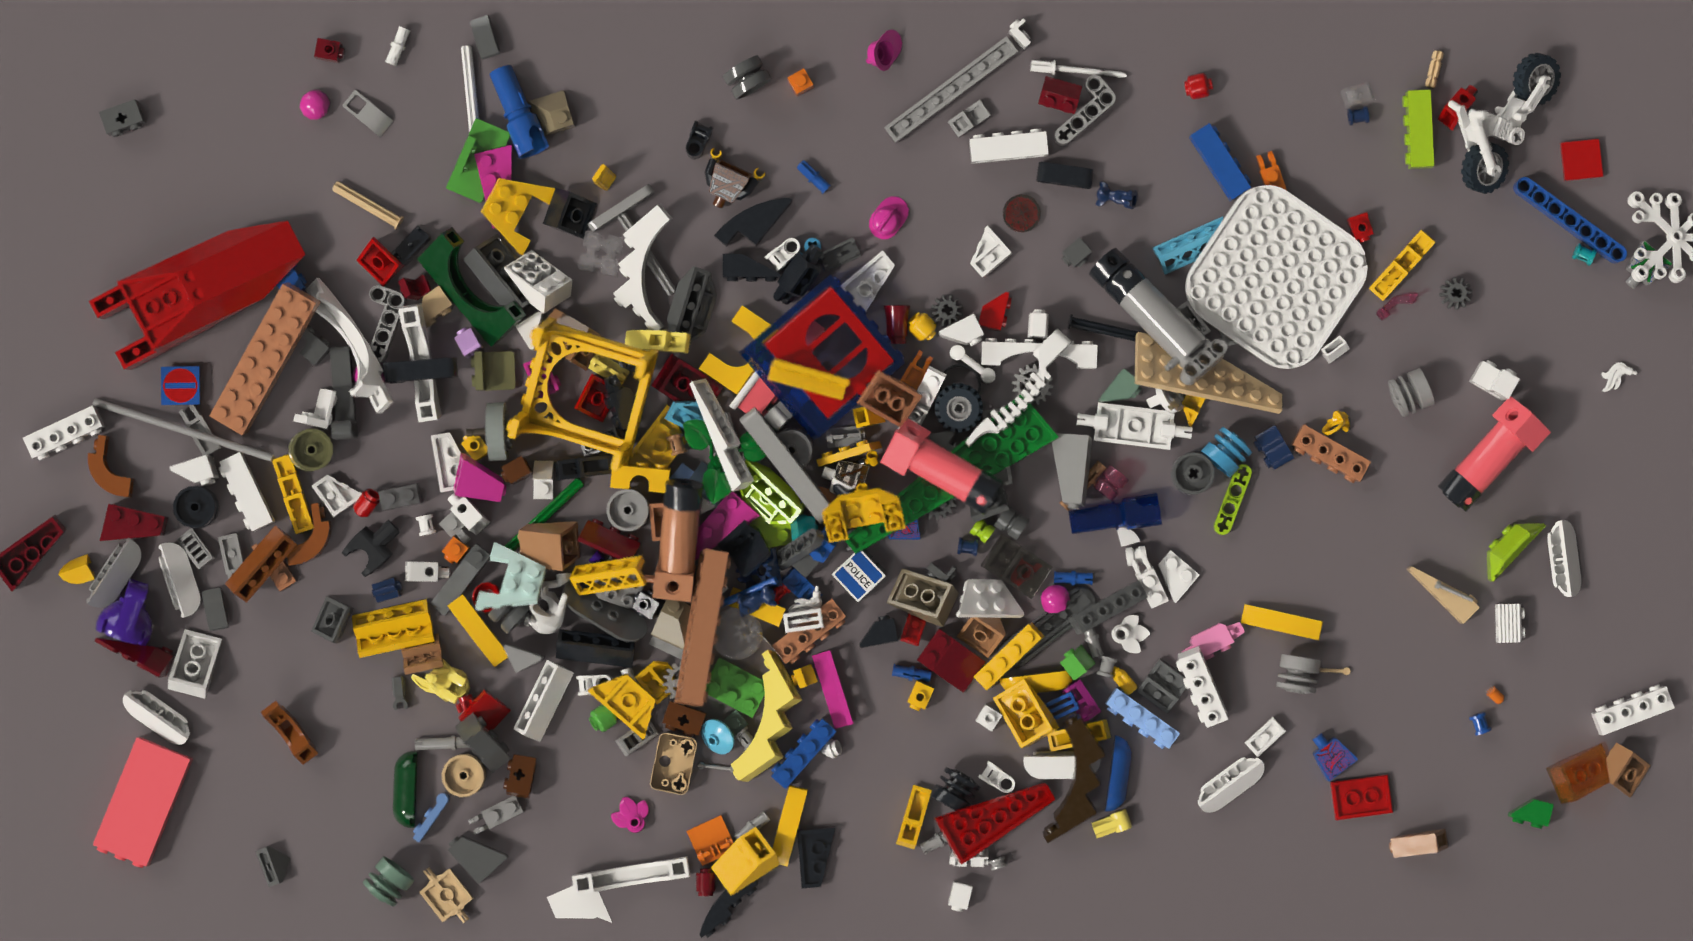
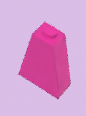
[453,453,506,502]

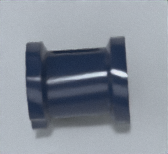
[1347,106,1369,126]
[957,537,978,556]

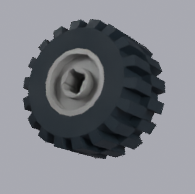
[935,383,983,432]

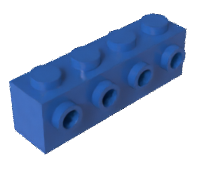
[1189,123,1251,201]
[771,718,837,789]

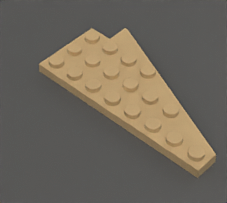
[1135,332,1282,414]

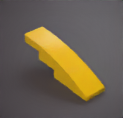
[1369,229,1436,301]
[272,454,314,534]
[447,594,508,667]
[1241,604,1323,640]
[772,785,808,867]

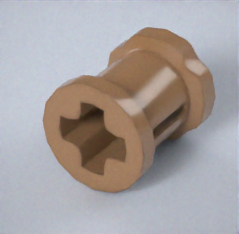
[667,433,688,456]

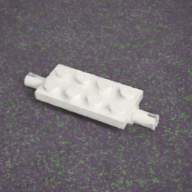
[1076,402,1193,450]

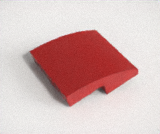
[458,689,511,730]

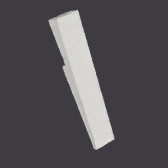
[690,379,754,491]

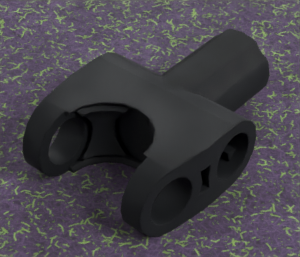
[342,520,400,577]

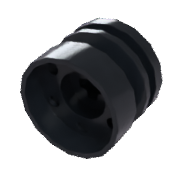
[930,767,980,811]

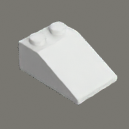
[168,629,222,699]

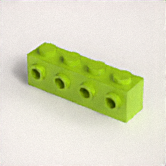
[1402,90,1434,169]

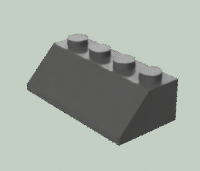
[463,233,531,311]

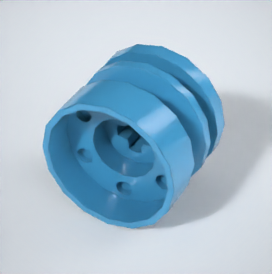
[1200,427,1252,478]

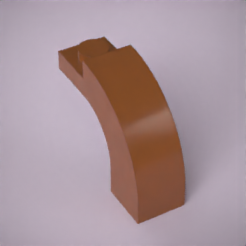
[88,435,134,498]
[287,503,332,566]
[261,701,319,765]

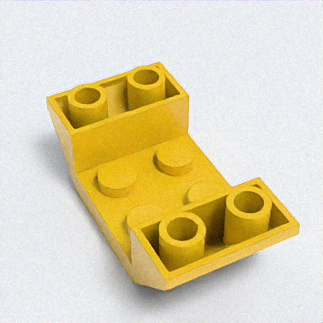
[822,488,905,542]

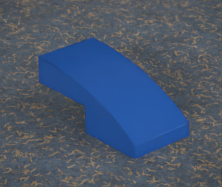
[781,567,823,599]

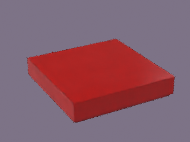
[1560,139,1603,181]

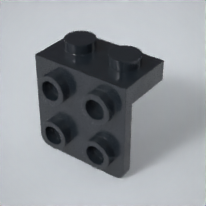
[717,520,771,577]

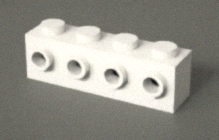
[969,129,1048,164]
[23,405,105,461]
[218,452,275,532]
[1176,646,1228,728]
[513,660,574,742]
[1591,684,1675,735]

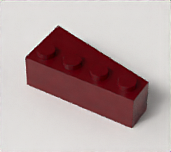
[0,514,66,592]

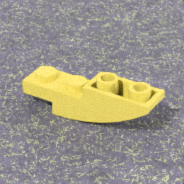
[625,330,691,353]

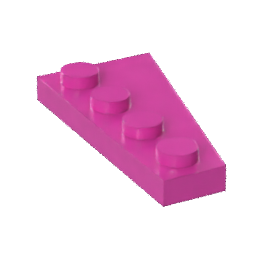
[474,145,512,229]
[695,491,760,560]

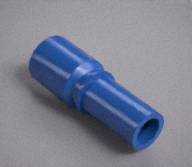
[489,65,549,159]

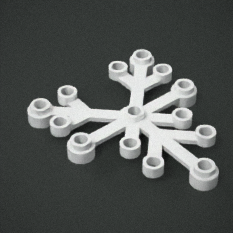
[1628,191,1693,283]

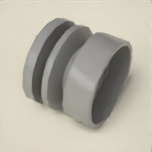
[1388,368,1435,417]
[1276,654,1321,694]

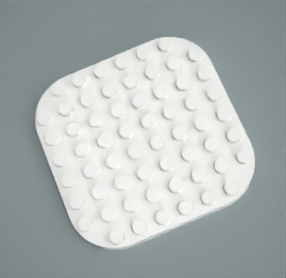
[1185,185,1368,369]

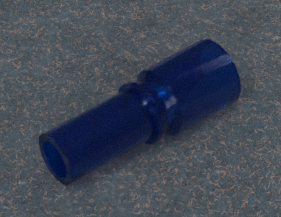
[1069,493,1162,534]

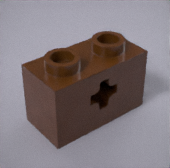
[500,456,533,485]
[662,701,707,738]
[503,754,537,799]

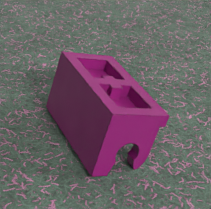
[1062,679,1102,722]

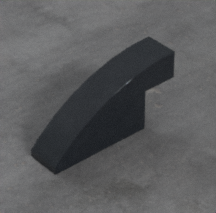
[714,198,792,246]

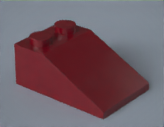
[651,353,724,401]
[917,628,985,693]

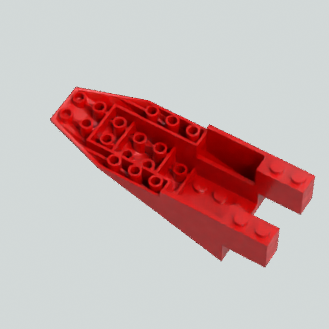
[89,220,306,370]

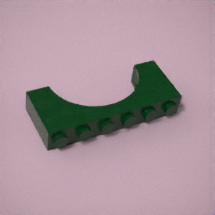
[417,227,526,347]

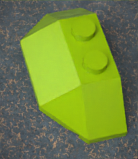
[740,460,803,524]
[1487,523,1546,582]

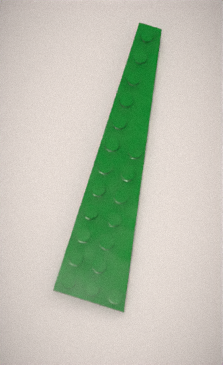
[844,394,1059,554]

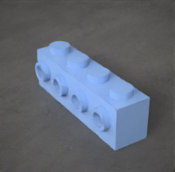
[1105,688,1180,749]

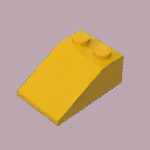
[993,679,1060,748]

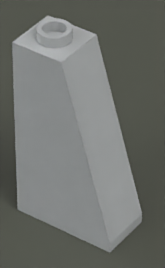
[1052,433,1092,509]

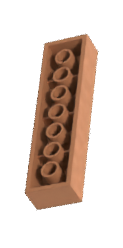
[209,282,321,435]
[674,549,731,707]

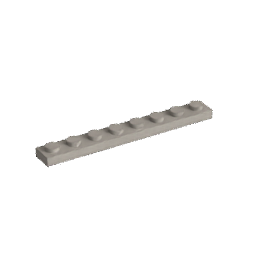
[884,36,1018,143]

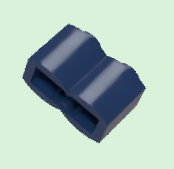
[1253,425,1294,470]

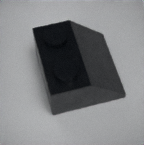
[543,188,597,239]
[859,615,898,648]

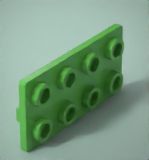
[446,118,510,203]

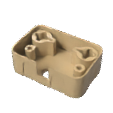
[650,732,697,795]

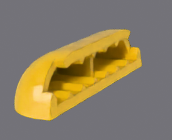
[999,670,1073,693]

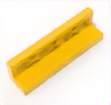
[767,359,850,400]
[569,556,647,595]

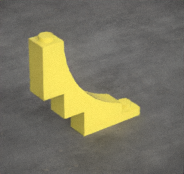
[731,650,802,782]

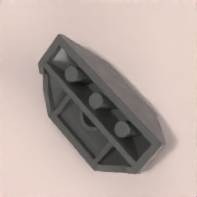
[667,266,717,345]

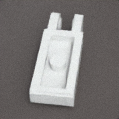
[1131,555,1169,609]

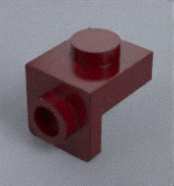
[398,275,432,300]

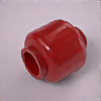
[1184,73,1213,100]

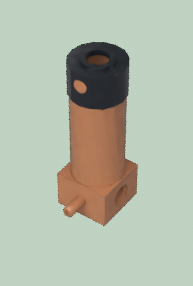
[643,478,704,602]

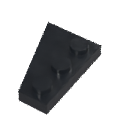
[797,827,835,889]

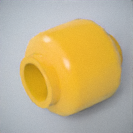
[908,312,937,341]

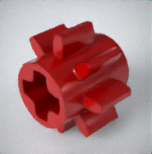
[456,694,477,713]

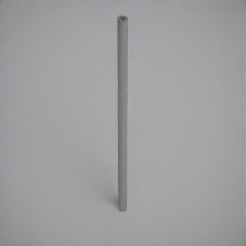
[93,398,274,462]

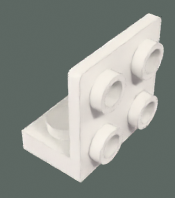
[293,389,337,429]

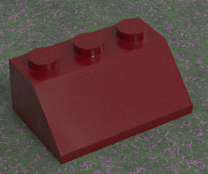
[577,518,641,559]

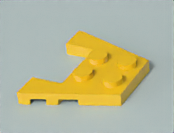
[481,178,555,255]

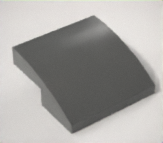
[1137,658,1186,714]

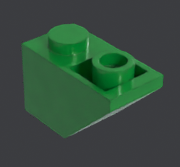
[1508,799,1554,829]

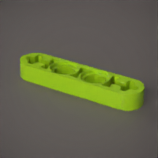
[1213,464,1252,535]

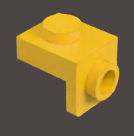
[791,664,817,689]

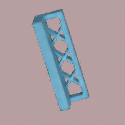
[1153,217,1224,274]

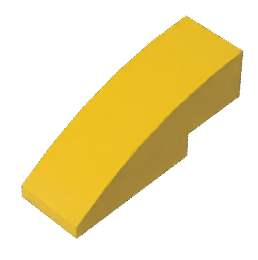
[728,587,786,627]
[1047,719,1111,752]
[896,785,932,849]

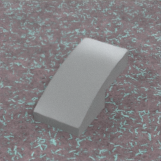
[948,100,991,137]

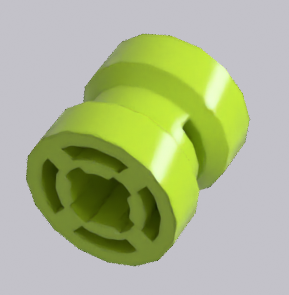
[969,519,996,543]

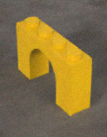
[699,305,778,395]

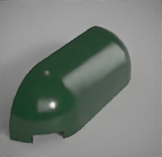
[393,751,418,828]

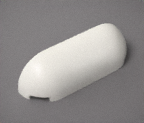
[1548,520,1581,597]
[158,543,200,618]
[123,690,190,745]
[1024,751,1101,779]
[1198,757,1265,813]

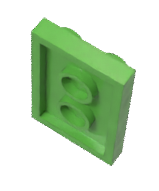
[705,657,765,718]

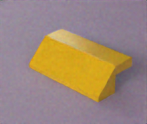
[352,599,435,658]

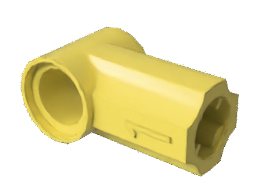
[1091,809,1132,838]

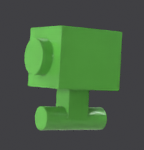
[1060,645,1095,680]

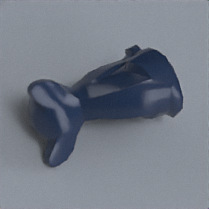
[1095,182,1138,209]
[738,585,777,617]

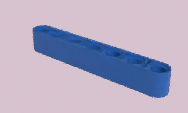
[1513,177,1627,263]

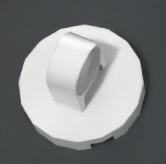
[1146,388,1184,413]

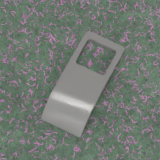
[342,90,393,137]

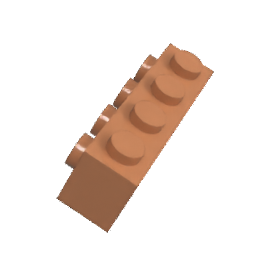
[1291,424,1371,484]
[772,599,846,664]

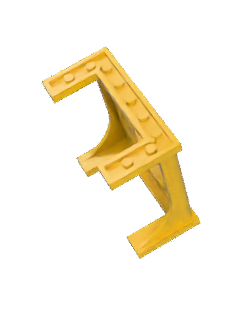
[507,317,659,471]

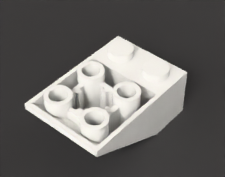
[504,250,572,314]

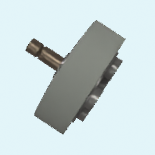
[466,402,513,461]

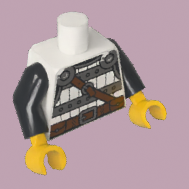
[822,451,878,496]

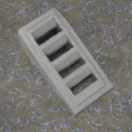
[176,528,216,570]
[615,721,659,756]

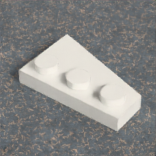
[838,250,895,316]
[431,432,461,493]

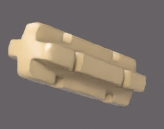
[1425,50,1444,88]

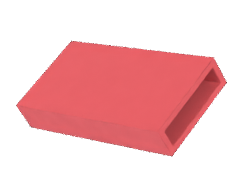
[93,737,193,868]

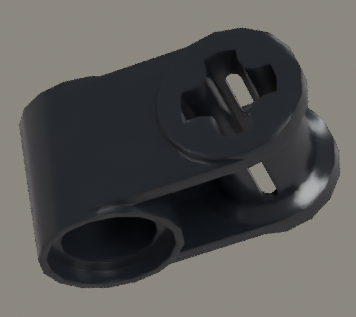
[686,120,713,159]

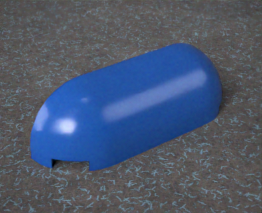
[1105,735,1132,812]

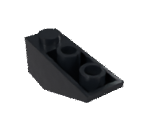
[723,254,781,282]

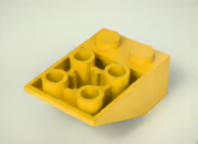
[711,827,780,896]

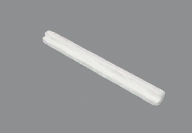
[461,45,479,132]

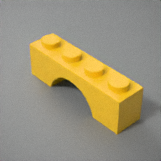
[974,622,1045,691]

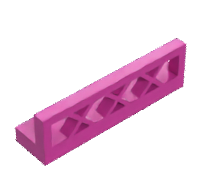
[812,650,853,729]

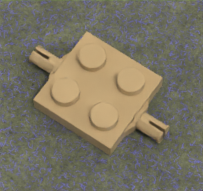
[419,867,473,923]

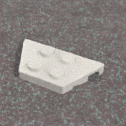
[956,579,1024,618]

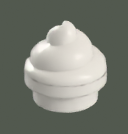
[821,739,842,759]

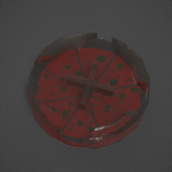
[1003,194,1041,233]

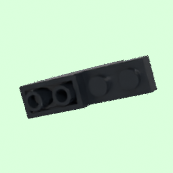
[699,880,758,938]

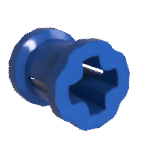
[1469,712,1492,736]

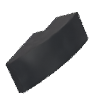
[554,454,614,481]

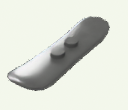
[999,586,1098,669]

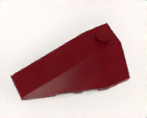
[95,638,176,677]

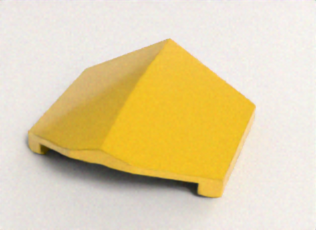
[635,660,677,705]

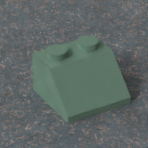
[1097,369,1142,403]

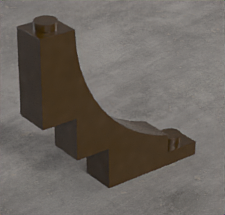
[1043,713,1105,843]

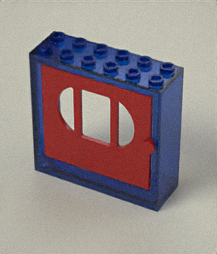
[739,274,905,440]

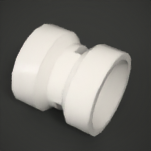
[1125,545,1147,566]

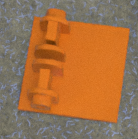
[686,815,734,866]

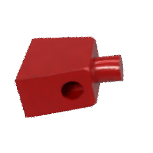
[1437,85,1478,131]

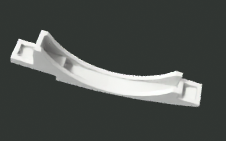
[306,278,393,413]

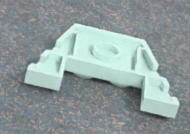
[476,542,546,610]

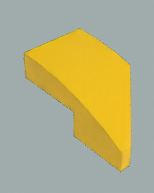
[1182,395,1205,427]

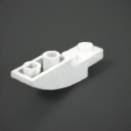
[898,366,947,429]

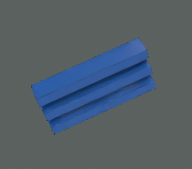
[1045,691,1080,720]

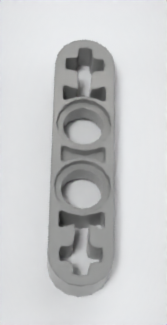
[587,184,655,233]

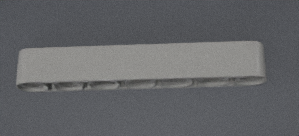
[739,407,831,524]

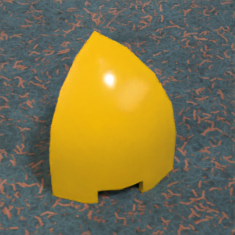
[58,554,95,584]

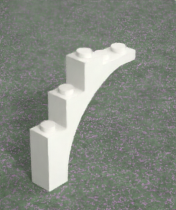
[613,204,673,331]

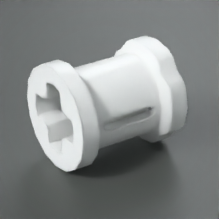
[416,514,436,536]

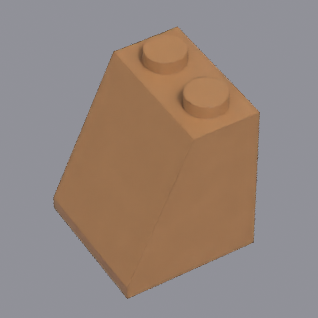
[548,308,605,371]
[518,521,580,571]

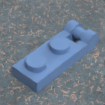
[413,793,450,842]

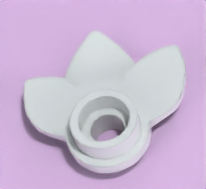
[1111,615,1150,653]

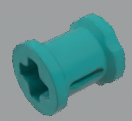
[1572,243,1597,266]

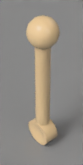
[1320,667,1351,675]

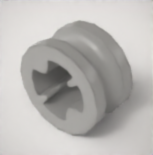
[988,856,1007,871]

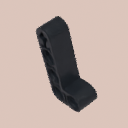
[383,357,458,384]

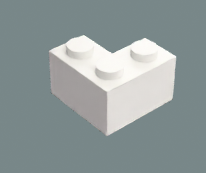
[1469,360,1520,401]

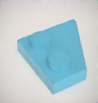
[665,401,704,428]

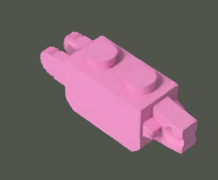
[1181,622,1245,660]

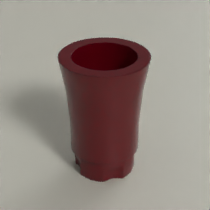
[884,305,910,344]

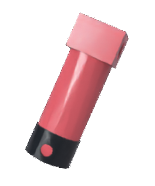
[1438,396,1551,512]
[881,418,1004,515]

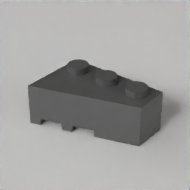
[455,713,511,773]

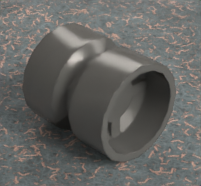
[994,507,1029,540]

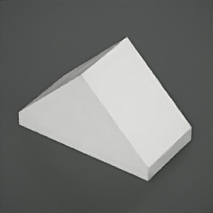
[516,312,543,351]

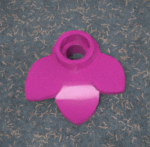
[611,797,649,833]

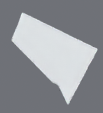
[547,886,612,923]

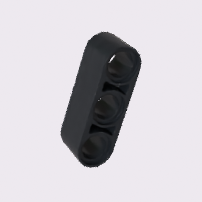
[1036,162,1094,189]

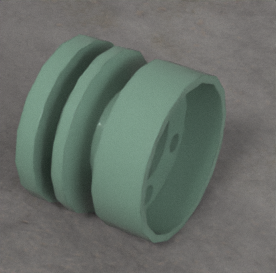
[363,856,415,907]

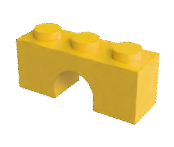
[610,461,671,493]

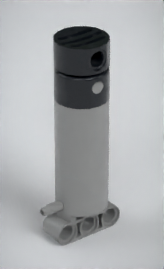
[1089,248,1228,385]

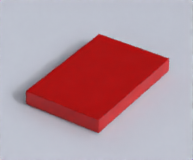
[1330,774,1393,820]

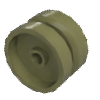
[288,429,333,471]

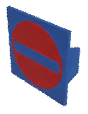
[161,366,200,405]

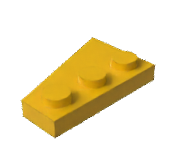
[816,440,882,467]

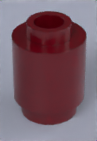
[696,868,715,896]

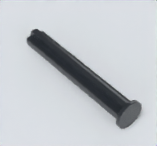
[1067,314,1143,341]

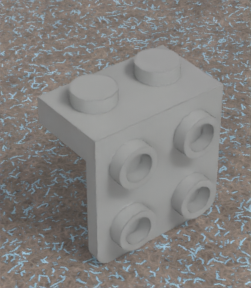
[594,556,644,609]

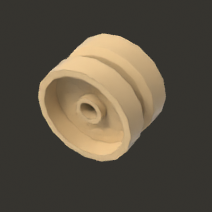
[442,754,486,797]

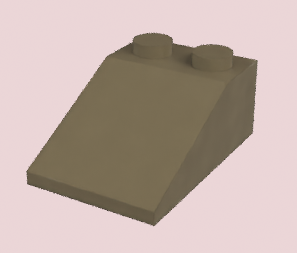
[887,569,959,627]

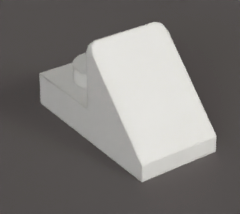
[533,461,554,499]

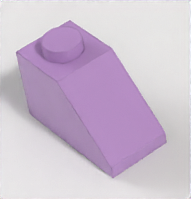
[454,327,484,358]

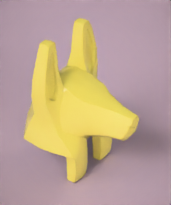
[411,659,470,704]

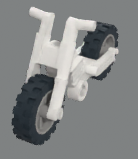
[1448,53,1561,194]

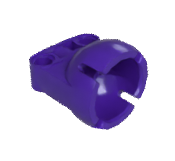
[96,579,152,646]

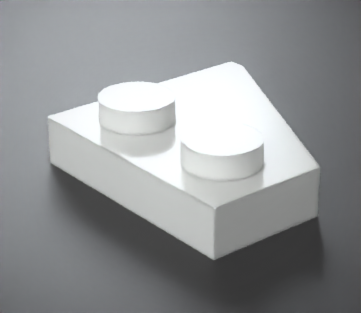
[970,226,1012,279]
[311,475,362,517]
[1158,550,1199,603]

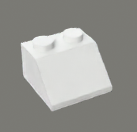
[938,314,984,346]
[170,455,219,486]

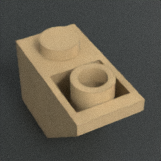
[422,286,454,328]

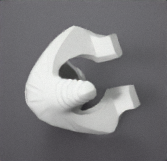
[524,582,568,634]

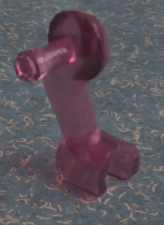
[1376,293,1418,321]

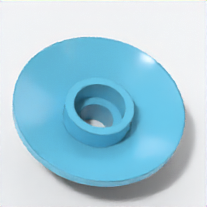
[701,719,734,754]

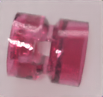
[1093,465,1129,501]

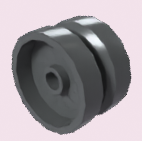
[722,55,772,100]
[1171,453,1215,495]
[488,605,531,634]

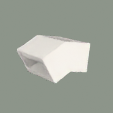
[1321,336,1350,364]

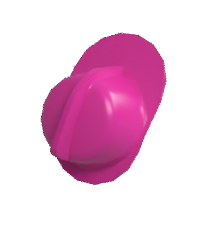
[866,29,902,71]
[869,197,909,239]

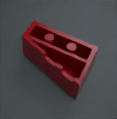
[100,504,169,541]

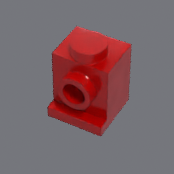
[1347,212,1374,243]

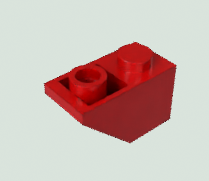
[979,292,1012,331]

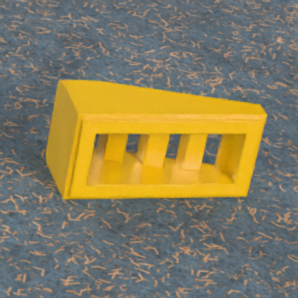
[592,164,616,191]

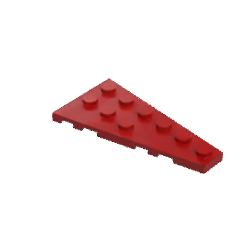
[934,783,1056,864]

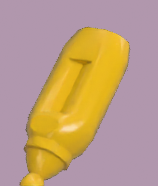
[1112,666,1138,695]

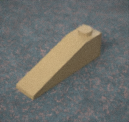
[1407,566,1480,624]

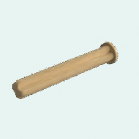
[332,181,404,230]

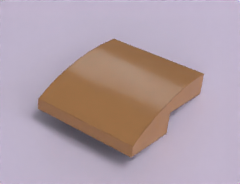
[401,633,443,675]

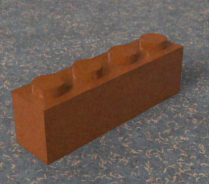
[225,525,297,603]

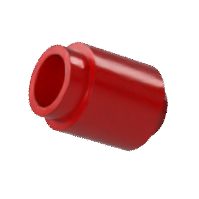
[353,489,380,517]

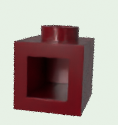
[314,38,345,63]

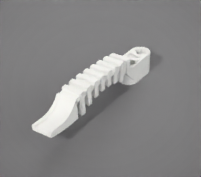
[966,328,1072,447]

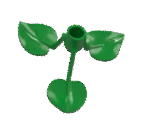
[683,419,767,504]

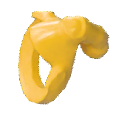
[1322,410,1350,435]

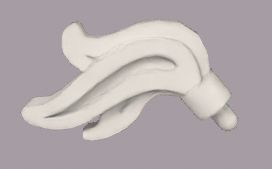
[1601,362,1637,392]
[788,586,822,618]

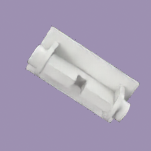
[949,848,989,867]

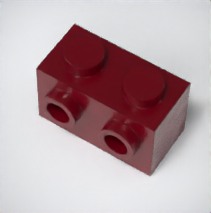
[1038,76,1083,114]

